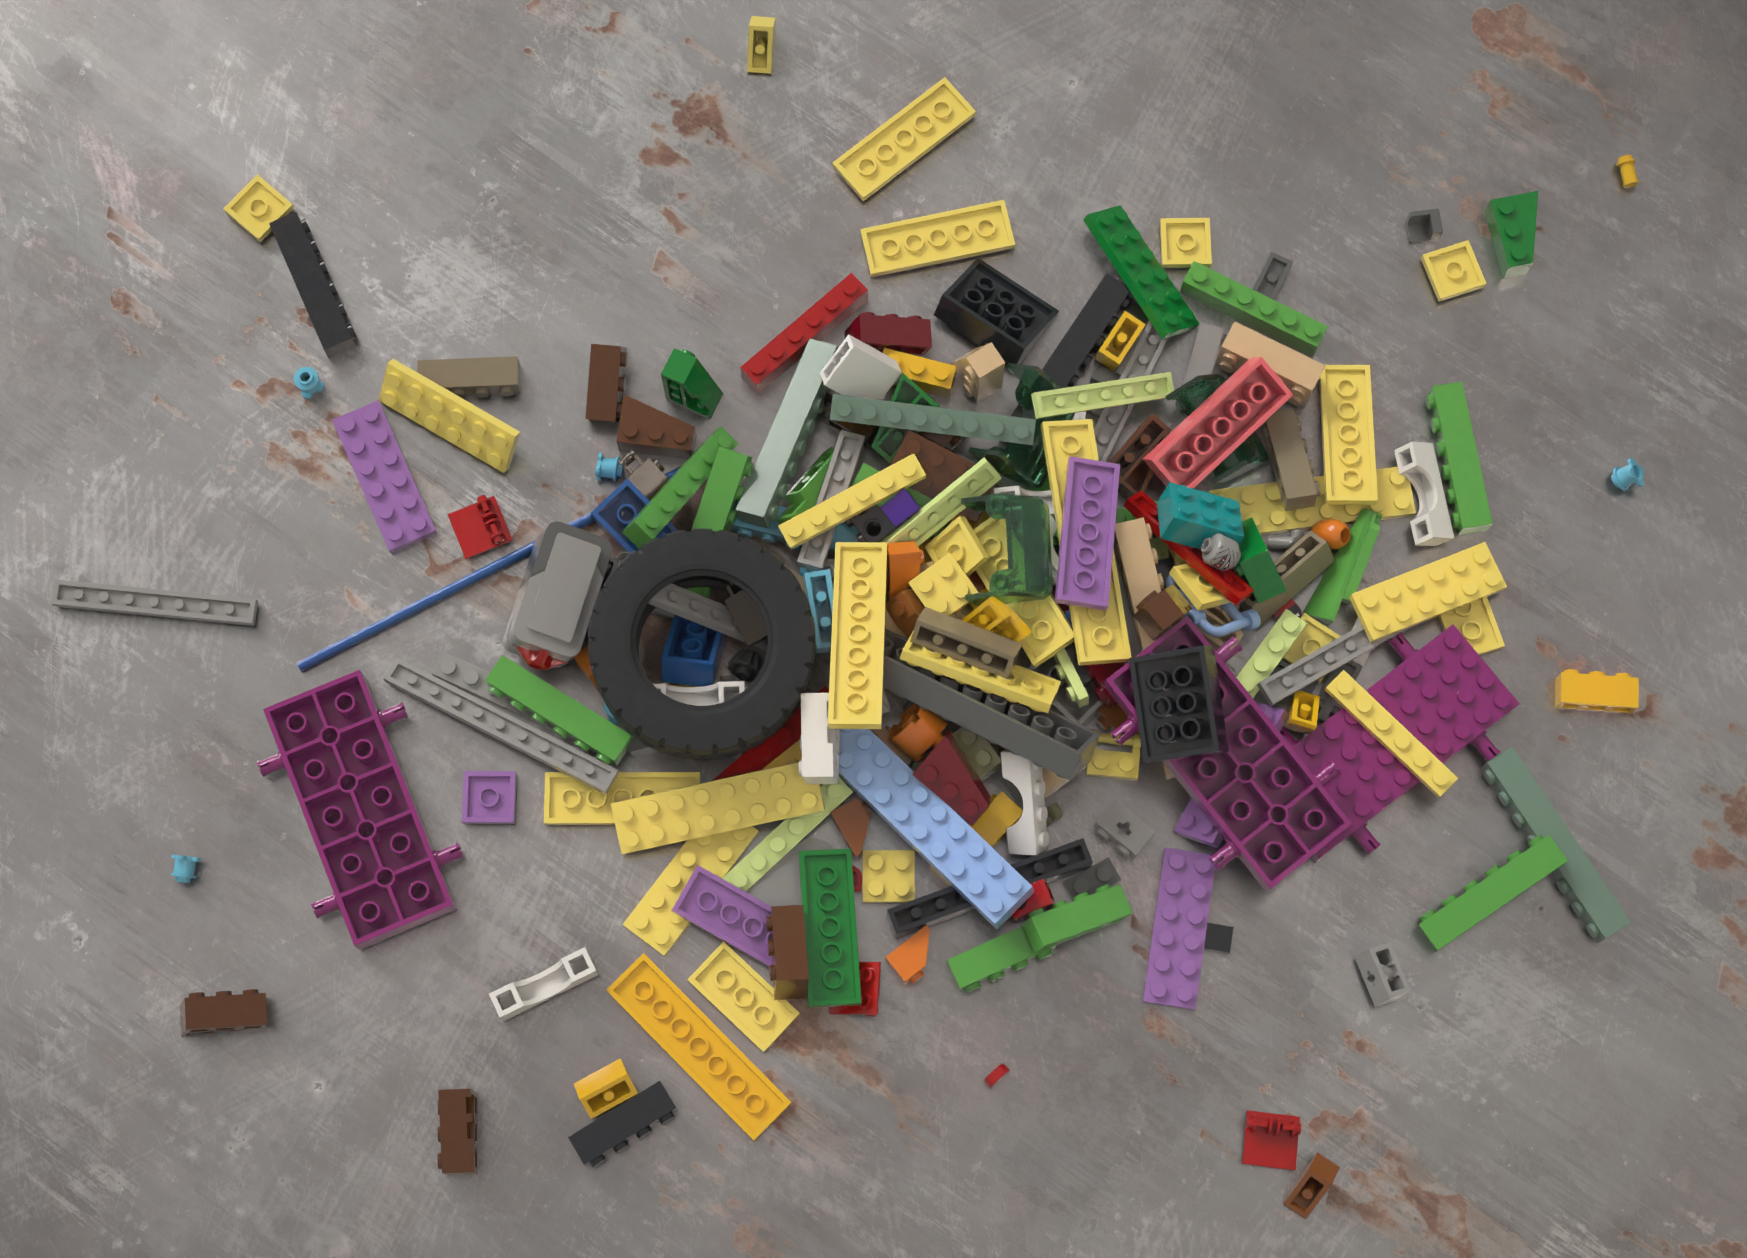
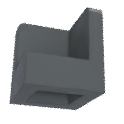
[1405,209,1443,244]

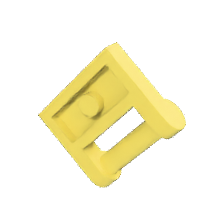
[1086,729,1141,781]

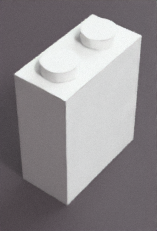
[820,334,902,400]

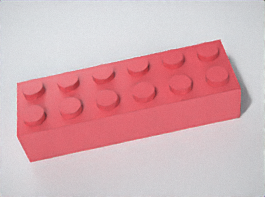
[1143,357,1293,489]

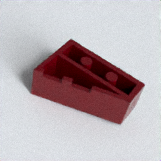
[844,312,932,356]
[912,730,993,826]

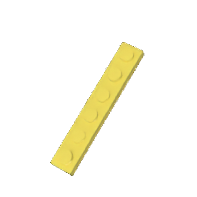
[778,453,927,550]
[1325,670,1458,798]

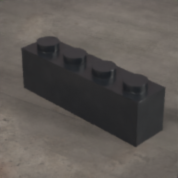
[568,1081,678,1168]

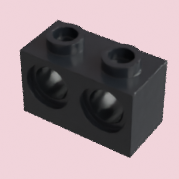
[845,504,896,542]

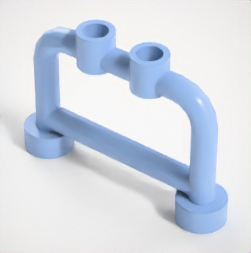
[1166,575,1261,637]

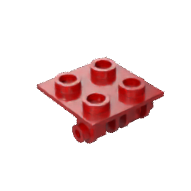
[447,495,513,559]
[829,962,881,1017]
[1242,1110,1301,1170]

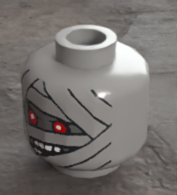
[1201,533,1241,571]

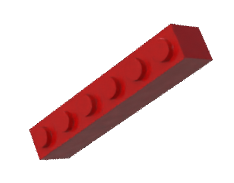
[740,273,868,394]

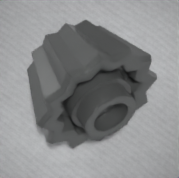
[727,648,762,681]

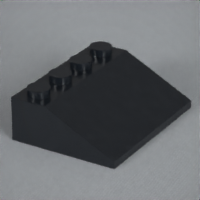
[934,258,1059,369]
[1129,645,1229,763]

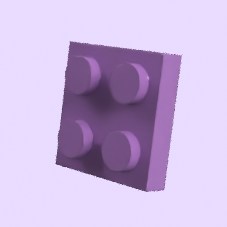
[462,771,517,824]

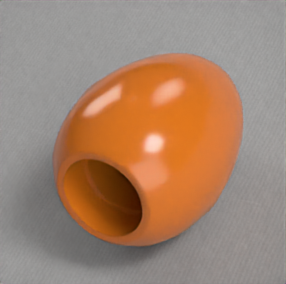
[1310,519,1351,549]

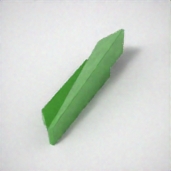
[776,447,834,524]
[1303,508,1383,624]

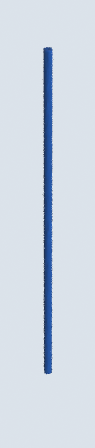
[297,466,681,672]

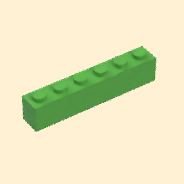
[1180,261,1328,357]
[1426,382,1493,535]
[622,426,739,549]
[686,446,754,598]
[485,655,633,766]
[1418,834,1568,952]

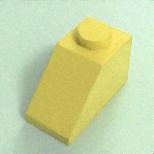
[747,16,776,74]

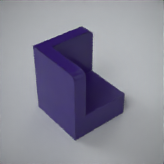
[880,488,921,527]

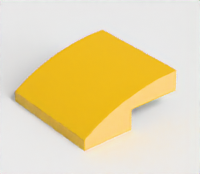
[962,596,1032,642]

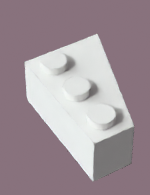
[799,693,841,784]

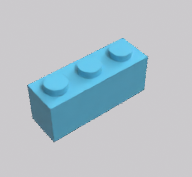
[803,569,833,654]

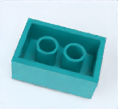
[1157,482,1244,549]

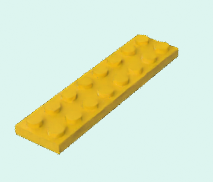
[606,953,792,1141]

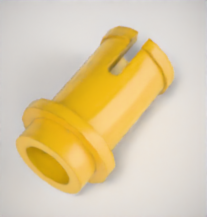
[1616,155,1639,188]

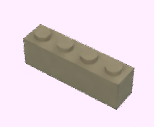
[417,356,521,398]
[1262,408,1320,511]
[1240,530,1335,626]
[910,607,1022,679]

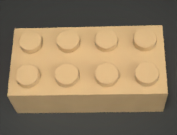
[1216,322,1325,407]

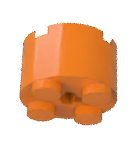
[888,703,948,762]

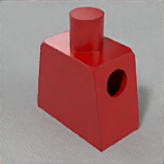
[1009,879,1055,922]

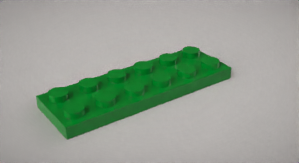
[1083,205,1200,339]
[798,849,862,1008]

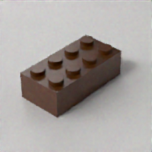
[890,430,1001,522]

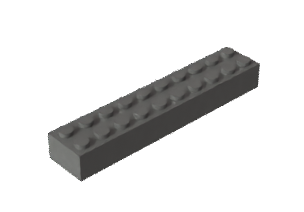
[883,628,1100,781]

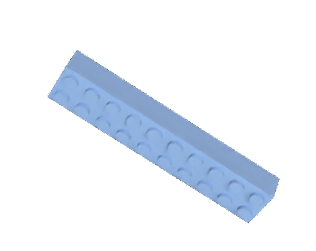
[839,729,1034,929]

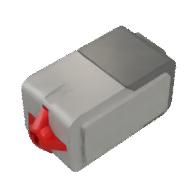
[503,521,631,671]

